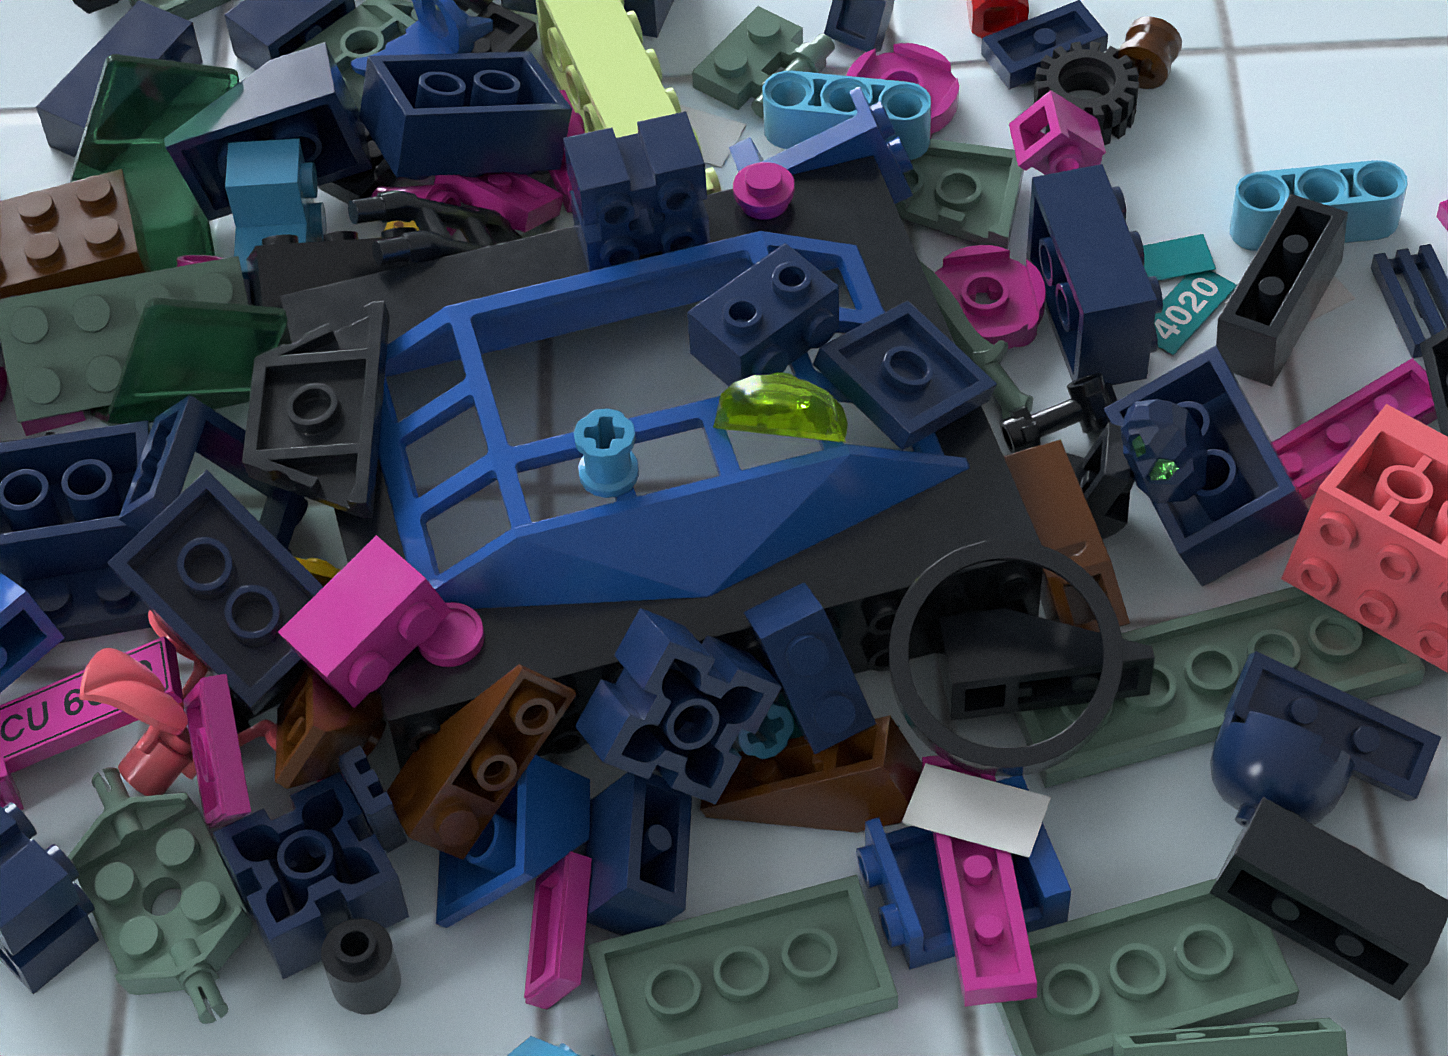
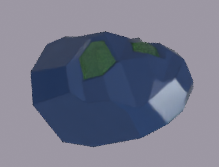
[1121,399,1207,504]

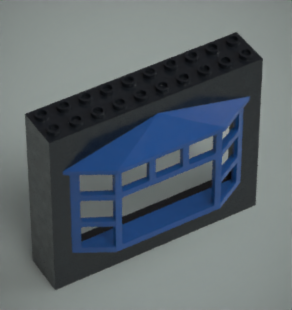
[280,155,1043,770]

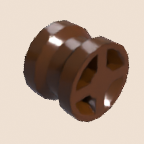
[1118,16,1182,89]

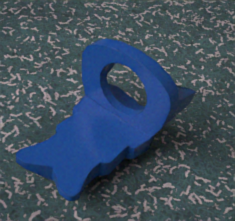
[351,0,493,77]

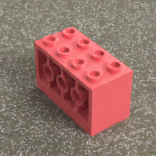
[1281,404,1448,673]

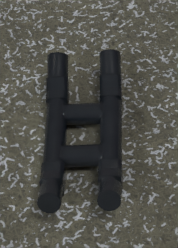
[348,190,523,265]

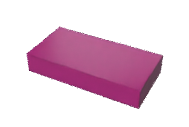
[524,851,592,1010]

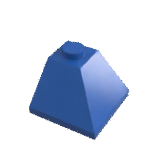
[436,755,590,928]

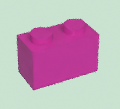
[278,535,452,708]

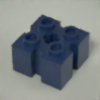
[563,111,710,272]
[575,608,782,805]
[213,772,409,980]
[0,802,99,994]

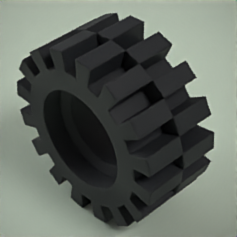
[1033,41,1139,145]

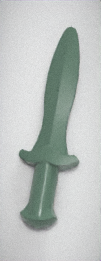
[919,260,1034,420]

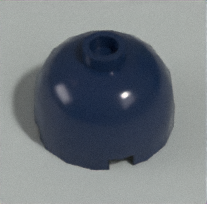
[1210,710,1355,827]

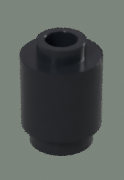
[321,918,401,1015]

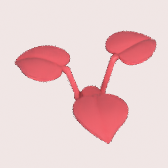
[79,610,345,796]

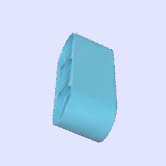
[762,71,931,160]
[1230,160,1408,251]

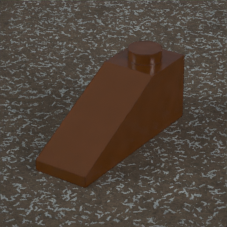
[275,665,386,789]
[700,715,922,833]

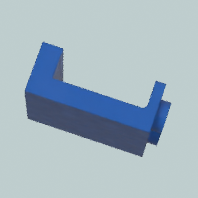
[729,87,914,204]
[856,775,1071,970]

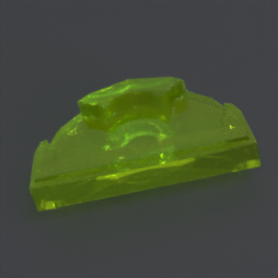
[713,373,848,442]

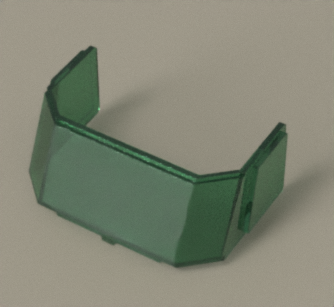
[70,54,288,426]

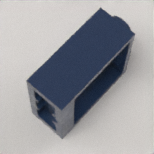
[118,395,308,554]

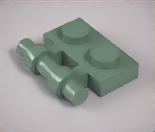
[692,6,835,119]

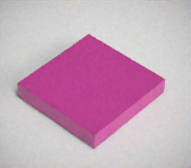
[183,674,251,829]

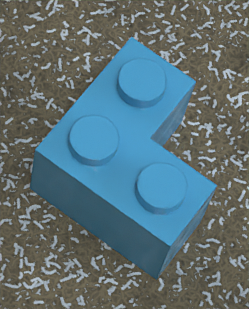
[225,138,327,279]

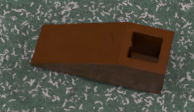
[1004,439,1130,633]
[386,664,577,860]

